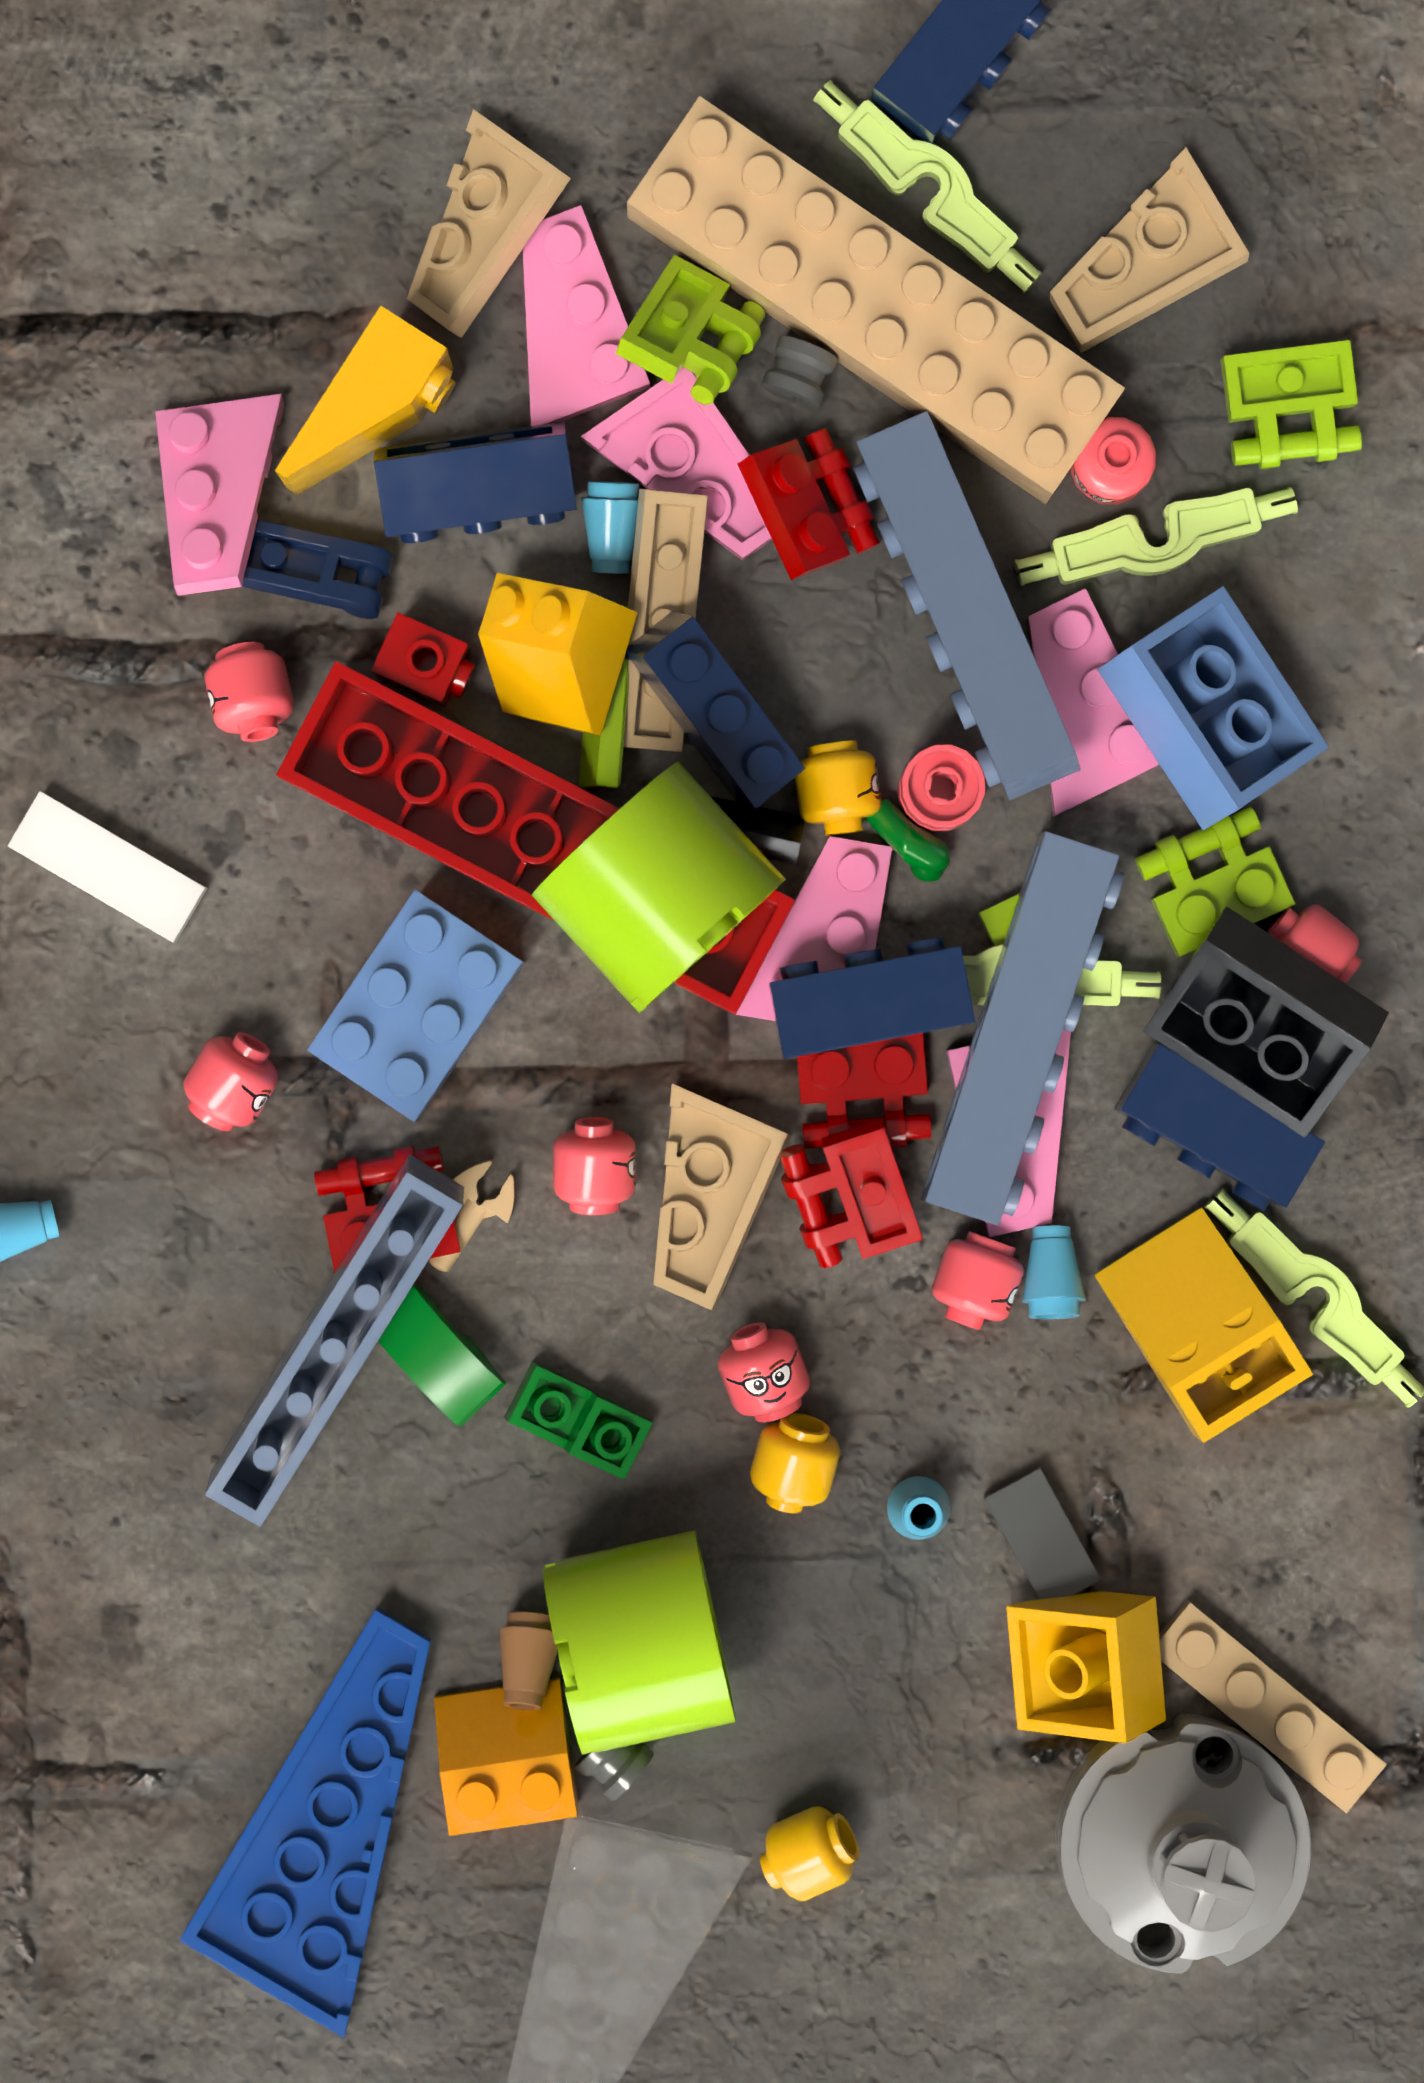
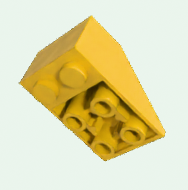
[1093,1207,1313,1443]

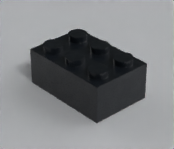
[1143,906,1389,1138]

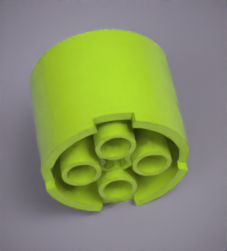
[532,761,786,1013]
[542,1530,736,1755]

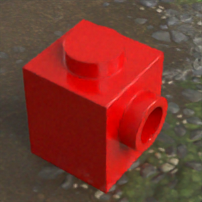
[371,612,476,708]

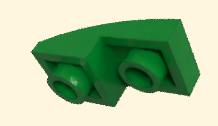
[378,1285,507,1426]
[504,1361,653,1480]

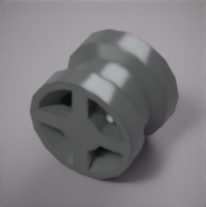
[761,336,838,409]
[574,1744,654,1802]

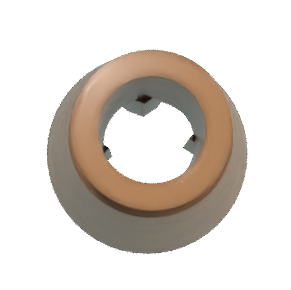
[499,1612,558,1710]

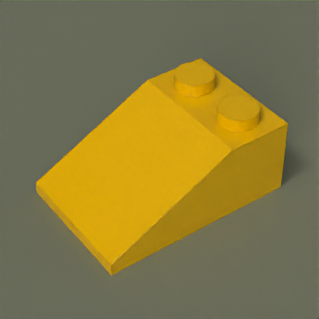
[275,306,456,495]

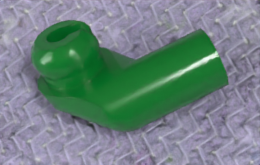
[866,799,950,882]

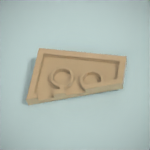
[407,109,571,338]
[1050,147,1249,353]
[653,1084,791,1310]

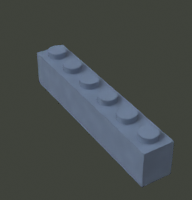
[853,411,1081,801]
[920,831,1124,1226]
[205,1154,464,1527]

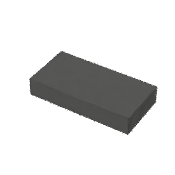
[983,1466,1101,1599]

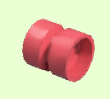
[898,745,985,832]

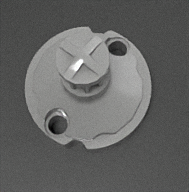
[1055,1713,1311,1974]

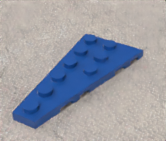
[179,1607,432,2038]

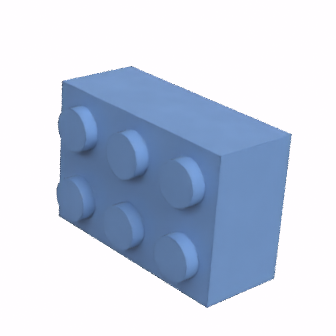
[1097,586,1330,830]
[307,890,525,1122]

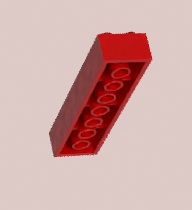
[276,661,795,1016]

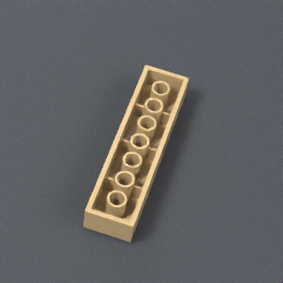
[627,96,1125,505]

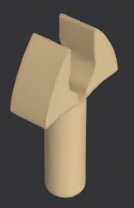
[429,1159,515,1272]

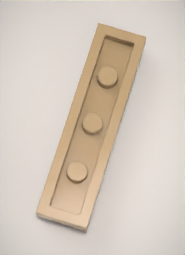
[623,489,708,752]
[1159,1599,1387,1814]

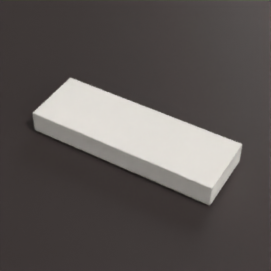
[8,791,208,943]

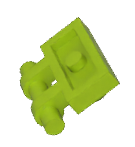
[615,254,765,405]
[1220,340,1362,469]
[1134,806,1296,957]

